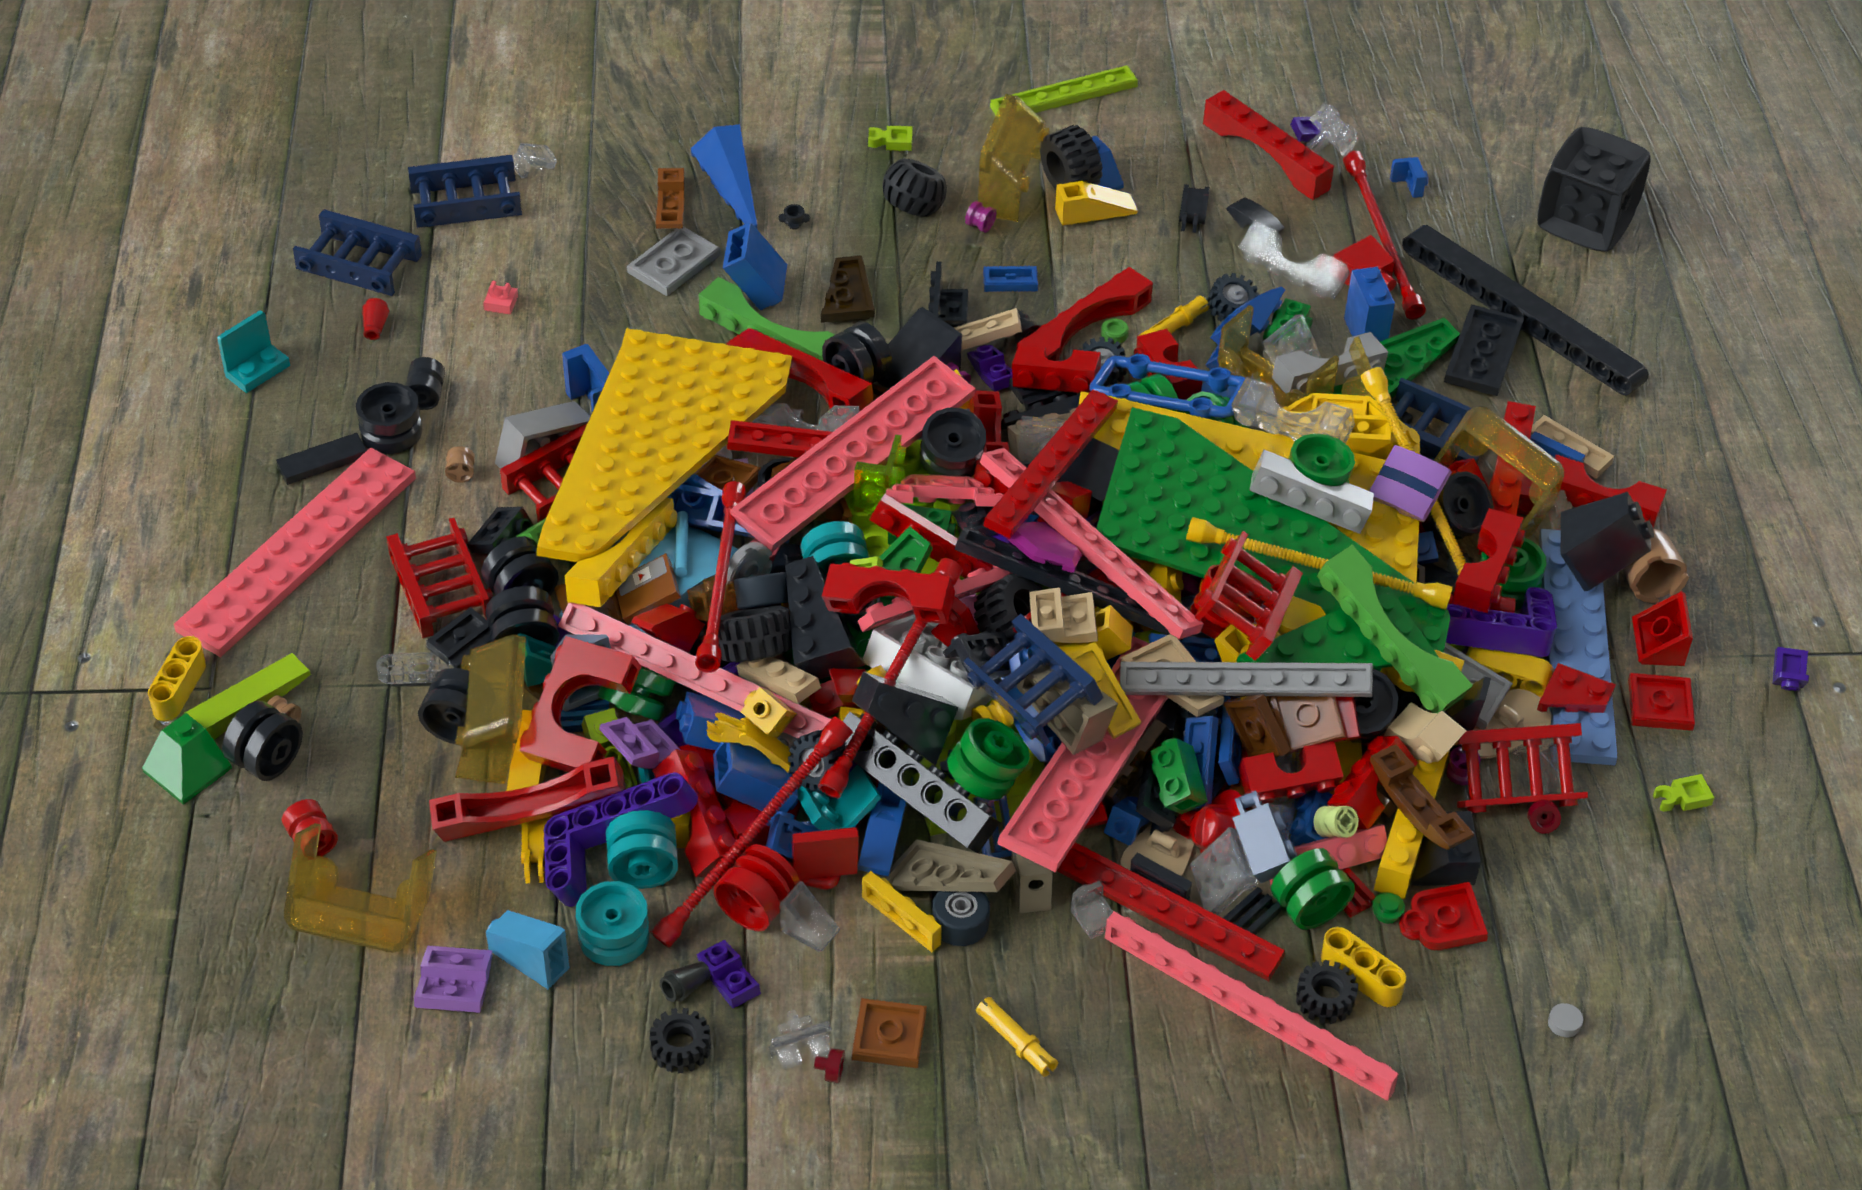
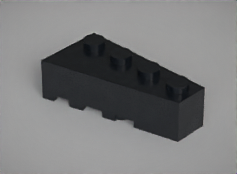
[785,556,865,679]

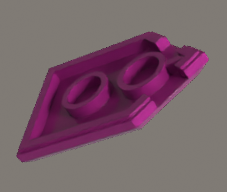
[1002,522,1082,573]

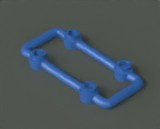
[1090,354,1250,419]

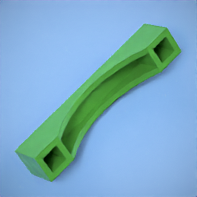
[699,277,835,361]
[1317,544,1473,713]

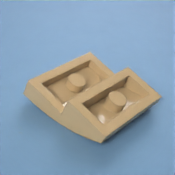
[1029,587,1098,643]

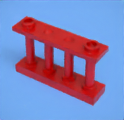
[500,423,588,522]
[386,518,493,638]
[1194,531,1303,661]
[1453,723,1588,813]

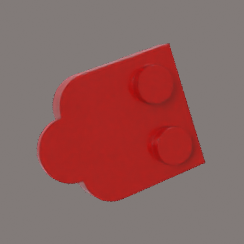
[1399,882,1488,950]

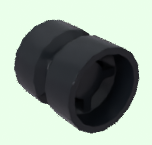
[405,357,446,410]

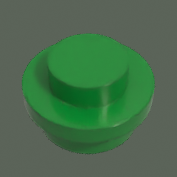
[1372,892,1405,924]

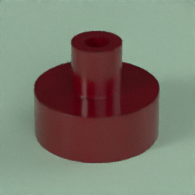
[1527,800,1561,834]
[814,1048,845,1084]

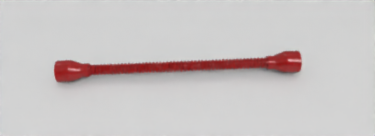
[1343,151,1426,320]
[695,481,746,673]
[818,558,963,798]
[650,716,853,949]

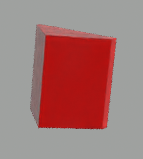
[1632,591,1693,666]

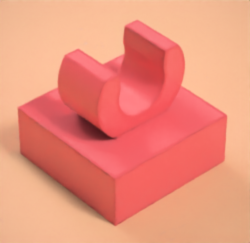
[483,281,518,315]

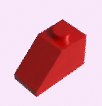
[631,603,705,653]

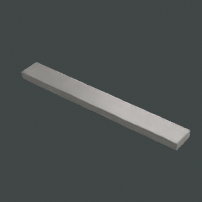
[1120,662,1373,697]

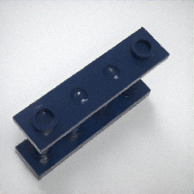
[408,155,522,228]
[293,209,422,296]
[1394,378,1503,468]
[963,614,1104,746]

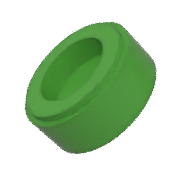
[1101,318,1129,344]

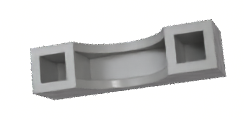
[1272,332,1388,398]
[1250,450,1374,534]

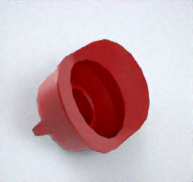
[1190,789,1241,862]

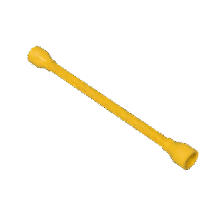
[1360,367,1467,576]
[1186,517,1452,610]

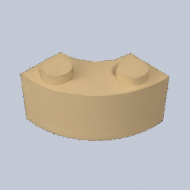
[1384,702,1466,763]

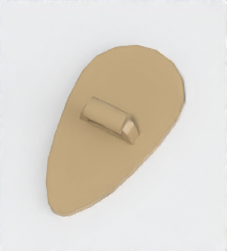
[1474,689,1552,759]
[1120,812,1194,876]

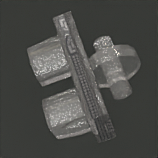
[768,1010,832,1070]

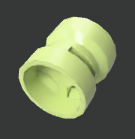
[1313,806,1359,838]

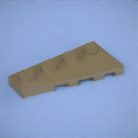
[882,839,1016,892]

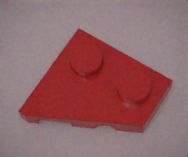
[1537,663,1616,713]

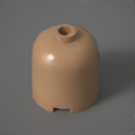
[1623,529,1689,603]

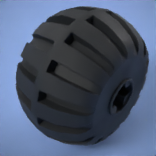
[882,158,947,217]

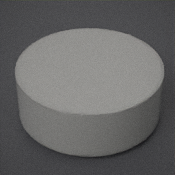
[1548,1003,1583,1038]

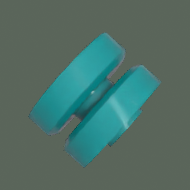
[800,521,870,574]
[606,810,678,889]
[576,881,649,966]

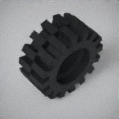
[1296,960,1358,1024]
[650,1008,711,1073]

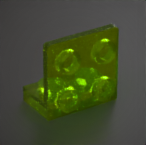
[854,435,906,514]

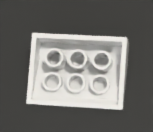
[863,614,1011,721]

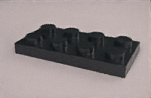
[1444,304,1524,396]

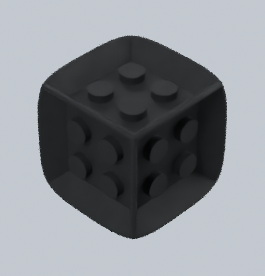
[1537,127,1651,252]

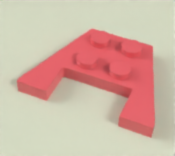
[886,474,1003,507]

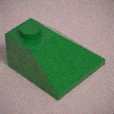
[142,713,232,805]

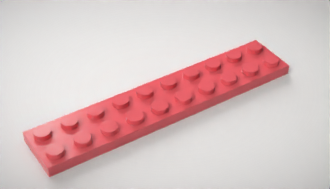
[730,356,976,552]
[174,448,416,658]
[997,636,1168,872]

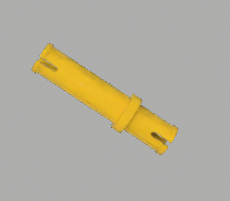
[1139,295,1209,336]
[976,997,1058,1077]

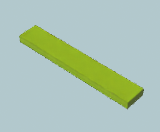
[990,65,1138,122]

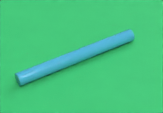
[675,511,688,577]

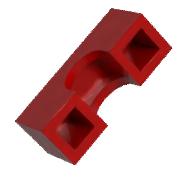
[1134,329,1202,400]
[1012,345,1101,393]
[1327,736,1418,830]
[1238,741,1344,804]

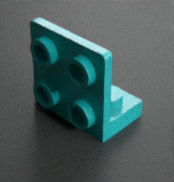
[217,310,290,393]
[797,765,881,831]

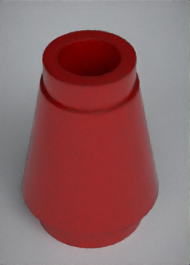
[362,298,390,340]

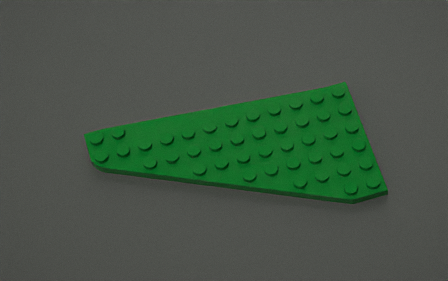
[1096,407,1450,652]

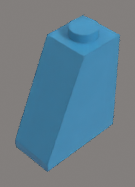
[486,910,570,990]

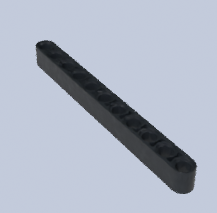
[1402,225,1649,395]

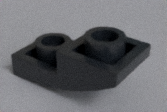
[1226,197,1285,242]

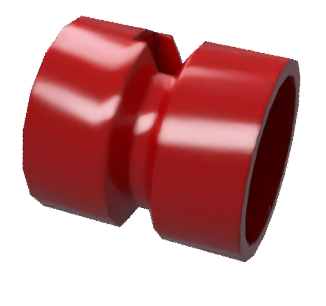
[281,799,338,860]

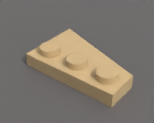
[1120,634,1224,717]

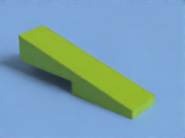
[185,653,311,740]

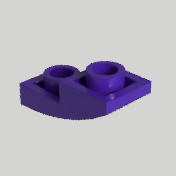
[967,345,1012,391]
[697,939,761,1008]

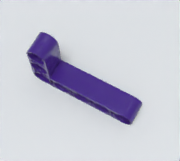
[1446,587,1557,657]
[544,772,698,907]

